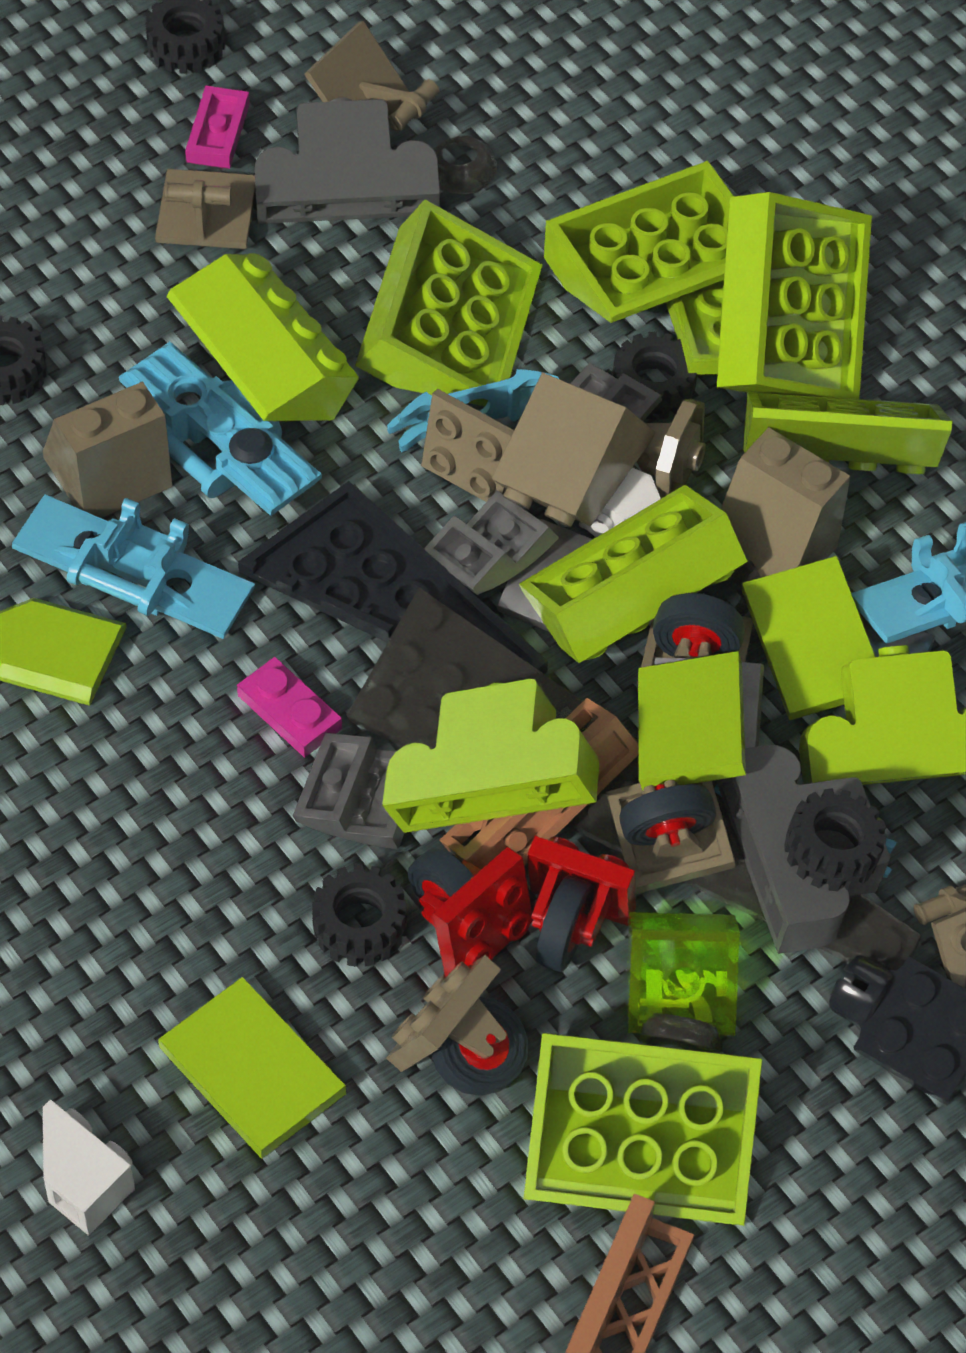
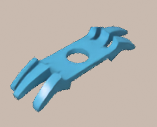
[387,369,559,453]

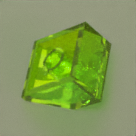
[627,912,740,1036]

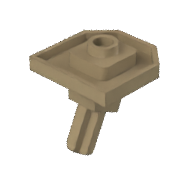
[637,399,706,498]

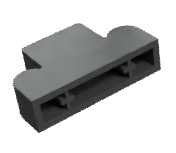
[255,98,440,224]
[716,745,890,954]

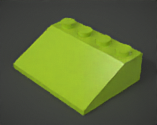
[544,161,734,323]
[717,192,872,399]
[355,199,542,406]
[743,391,953,474]
[523,1033,762,1226]

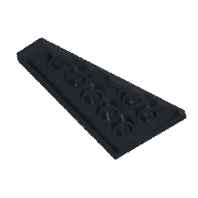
[238,481,548,687]

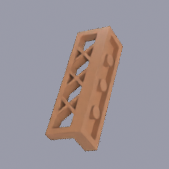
[439,698,639,869]
[565,1193,694,1353]

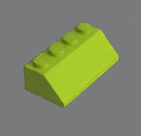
[166,253,359,421]
[519,485,748,663]

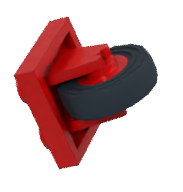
[527,836,636,972]
[408,847,533,976]

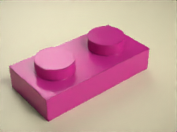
[185,86,250,169]
[237,657,342,758]

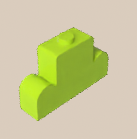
[799,645,966,785]
[382,679,599,833]

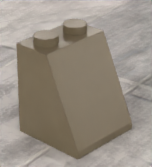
[492,372,655,527]
[43,381,172,518]
[721,427,850,584]

